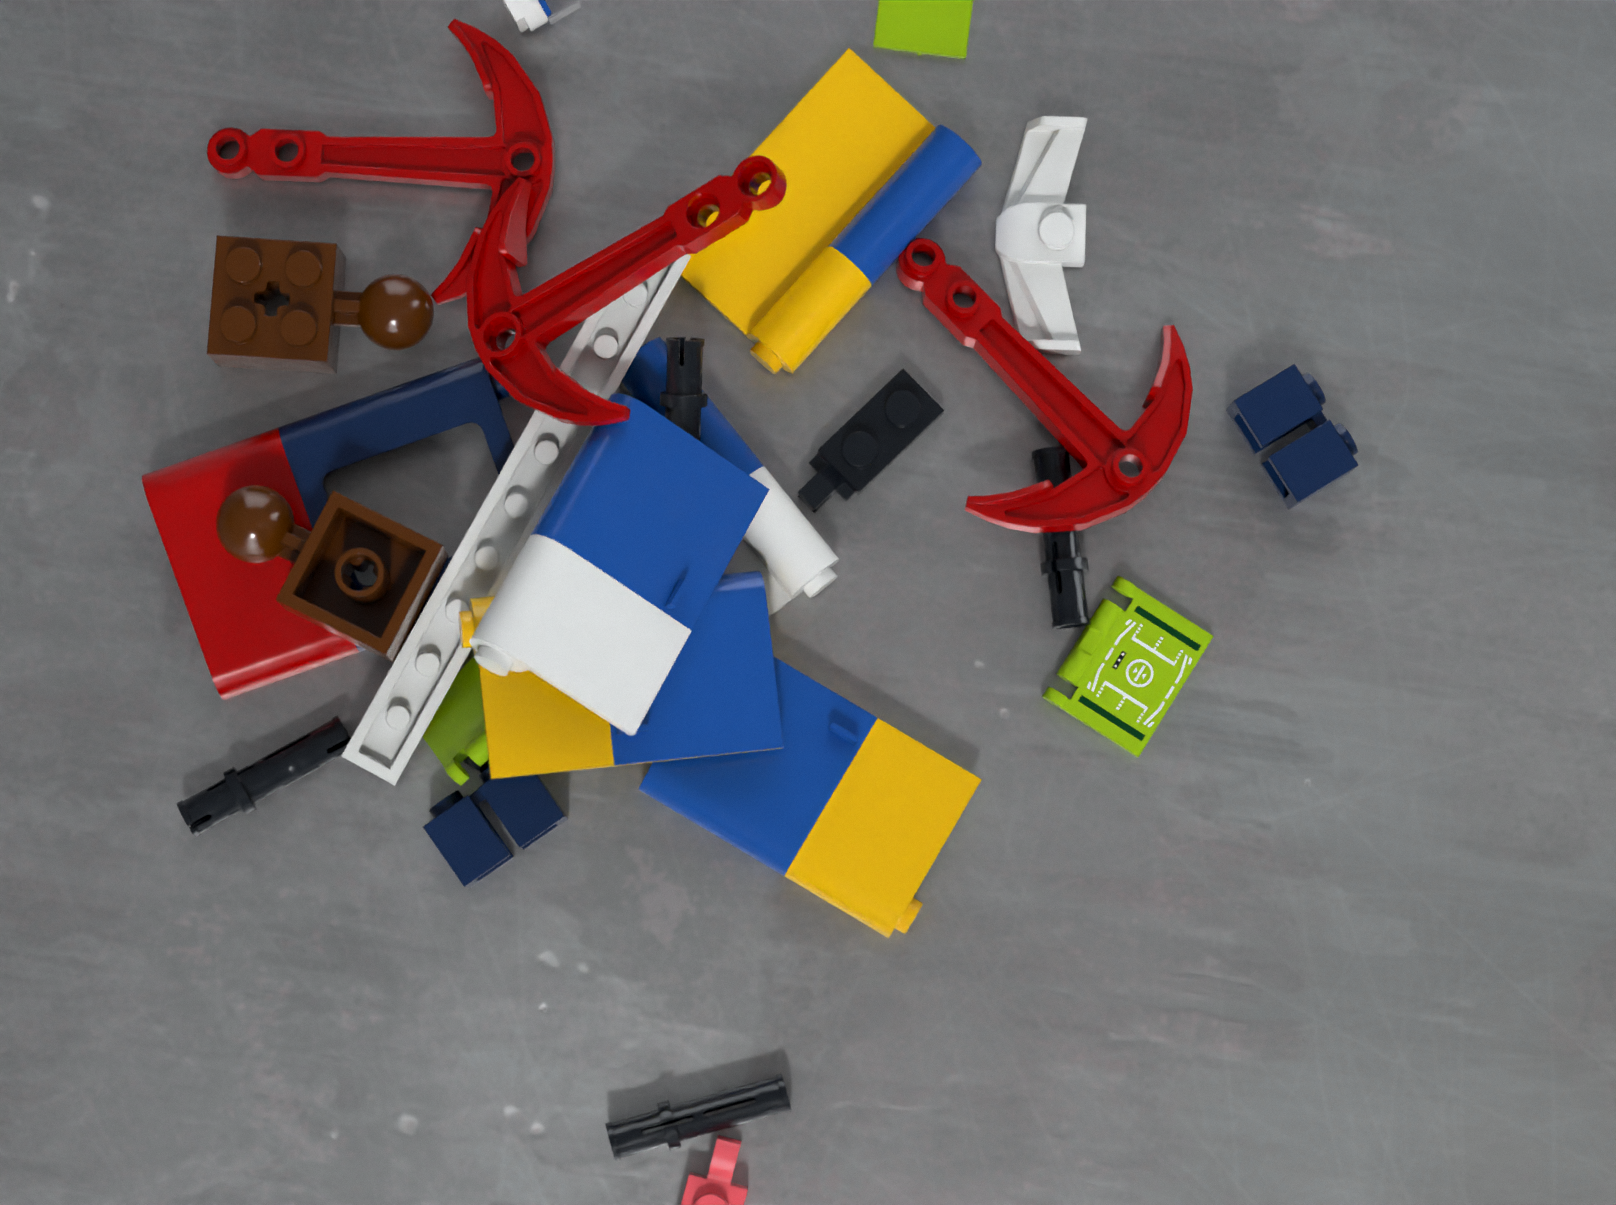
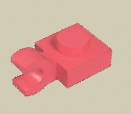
[681,1135,748,1205]

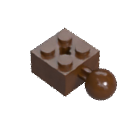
[207,235,434,374]
[216,485,449,663]

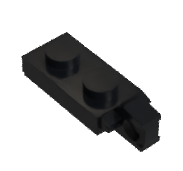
[798,369,944,513]

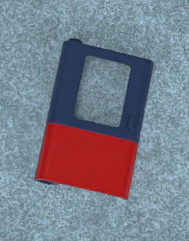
[142,357,515,700]

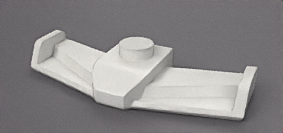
[995,116,1088,355]

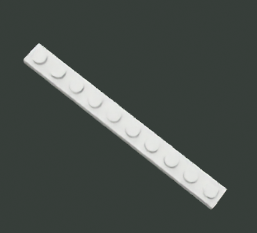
[342,226,691,785]

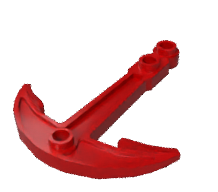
[207,19,556,306]
[466,155,787,426]
[896,238,1193,533]

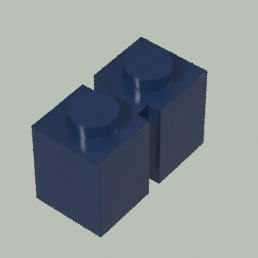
[1226,364,1358,510]
[423,767,568,888]

